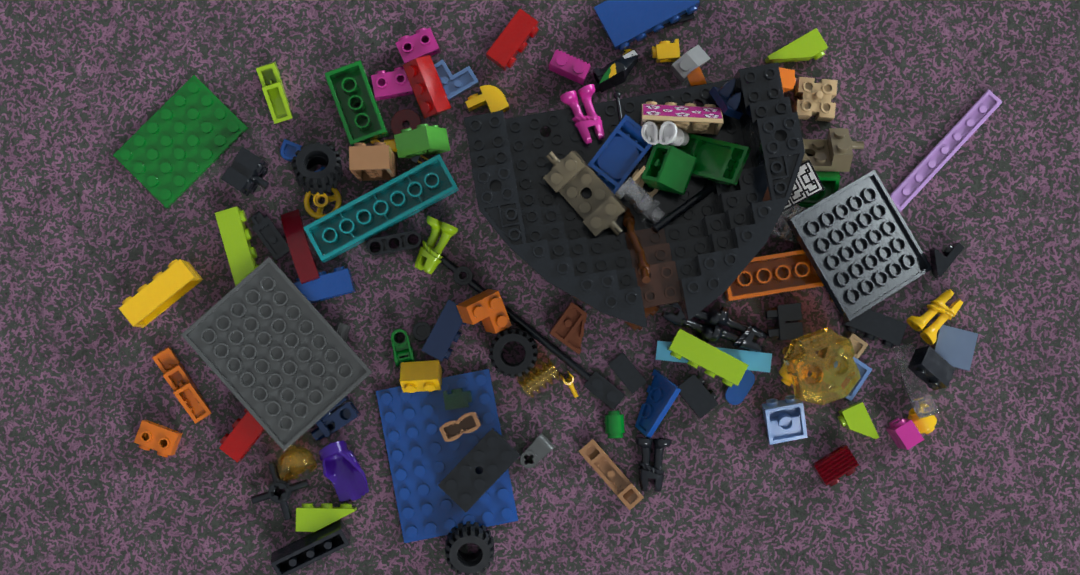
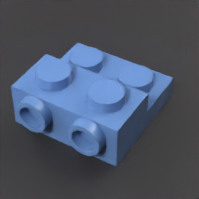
[762,395,808,445]

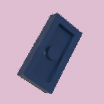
[709,78,743,119]

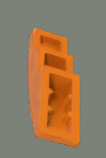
[152,346,212,424]

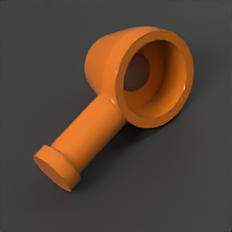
[687,66,707,86]

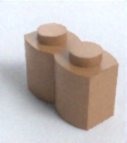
[439,412,482,442]

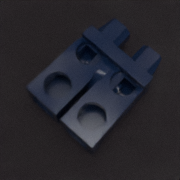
[311,396,361,441]

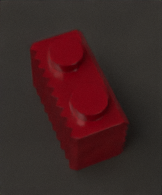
[811,445,859,487]

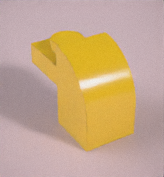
[465,85,510,113]

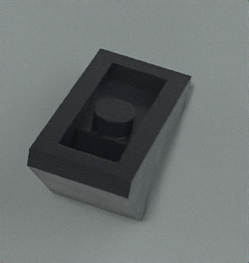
[929,242,964,278]

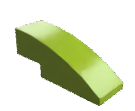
[256,62,293,124]

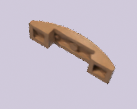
[578,439,644,510]

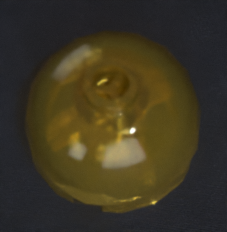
[277,445,318,481]

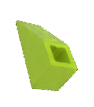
[295,503,357,532]

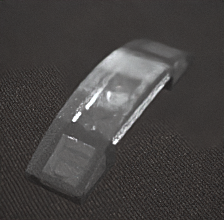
[893,343,939,419]

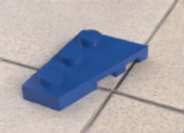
[635,369,681,438]

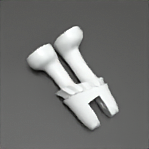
[641,121,689,147]

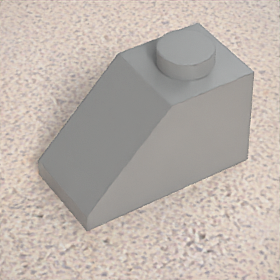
[670,44,711,83]

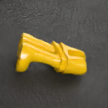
[906,289,963,345]

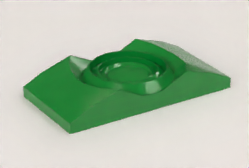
[679,133,751,186]

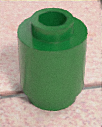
[605,411,625,438]

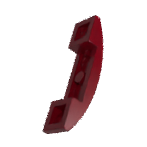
[281,209,320,284]

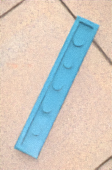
[655,341,772,373]

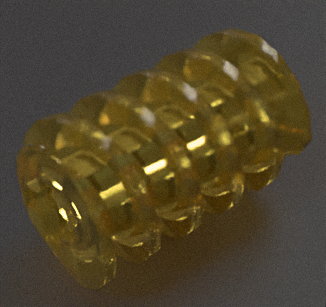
[517,358,560,398]

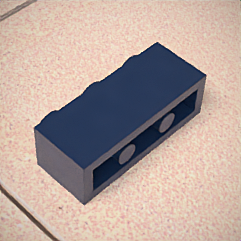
[421,299,467,362]

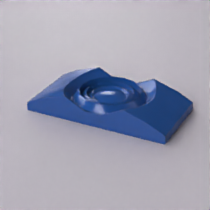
[588,114,652,194]

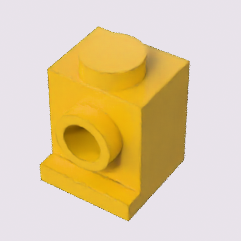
[651,39,680,63]

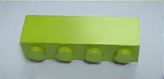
[215,206,259,286]
[667,329,749,387]

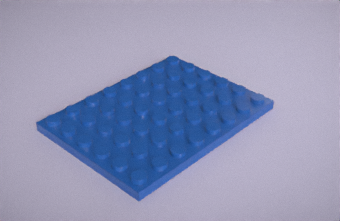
[376,369,518,543]

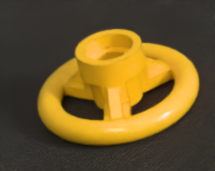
[304,187,342,220]

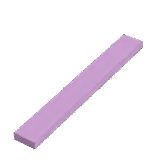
[890,89,1002,212]

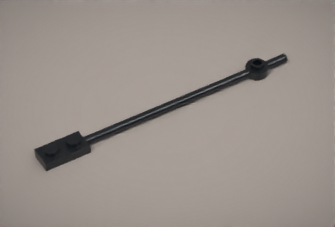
[441,255,625,410]

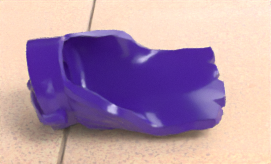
[319,440,369,502]

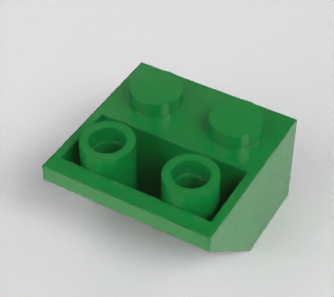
[641,143,698,195]

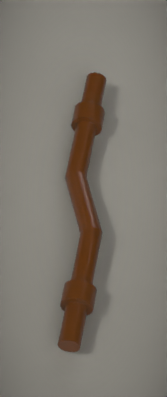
[623,208,650,283]

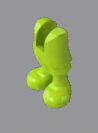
[415,216,458,274]

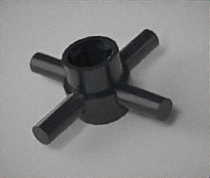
[251,463,309,521]

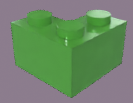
[394,124,450,159]

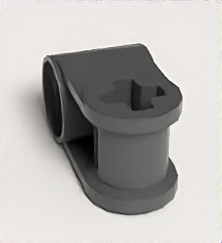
[520,433,555,468]

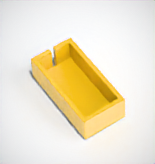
[119,259,203,328]

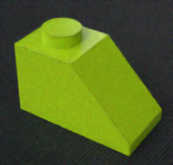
[838,402,879,439]

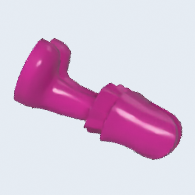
[560,84,605,144]

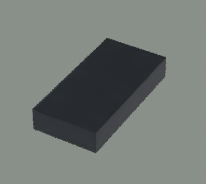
[608,352,647,394]

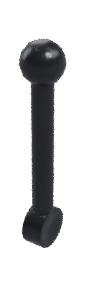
[613,92,623,123]

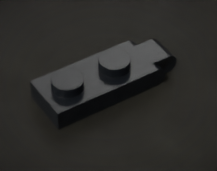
[250,211,290,261]

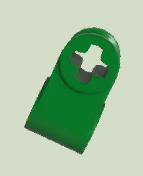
[391,329,416,367]

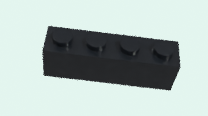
[270,519,350,575]

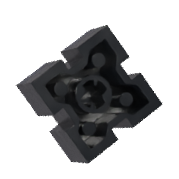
[221,147,269,196]

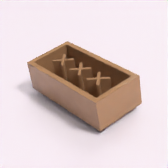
[349,142,397,181]

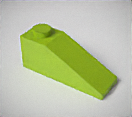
[765,28,828,63]

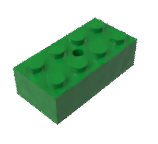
[324,60,389,146]

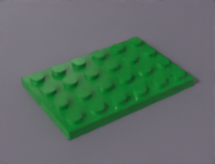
[113,75,248,209]

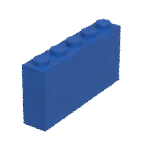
[594,0,700,51]

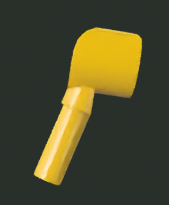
[560,371,579,398]

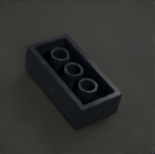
[438,428,521,512]

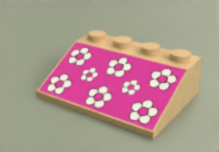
[640,101,723,135]

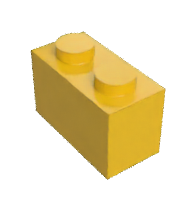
[399,360,442,393]

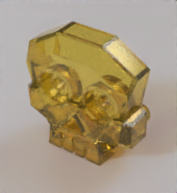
[783,327,861,405]

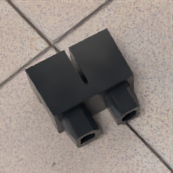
[765,303,804,341]

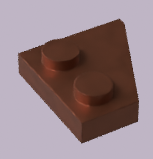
[549,302,587,354]

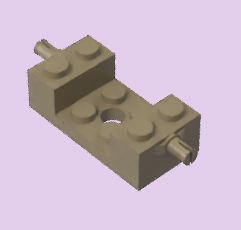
[801,128,864,172]
[543,151,627,236]

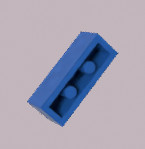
[294,266,356,303]

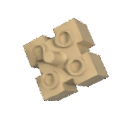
[793,77,838,122]

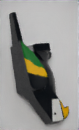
[593,49,639,93]

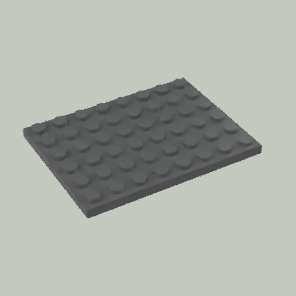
[181,257,373,451]

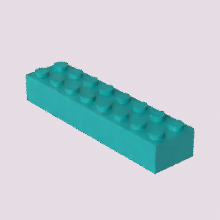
[303,154,459,263]

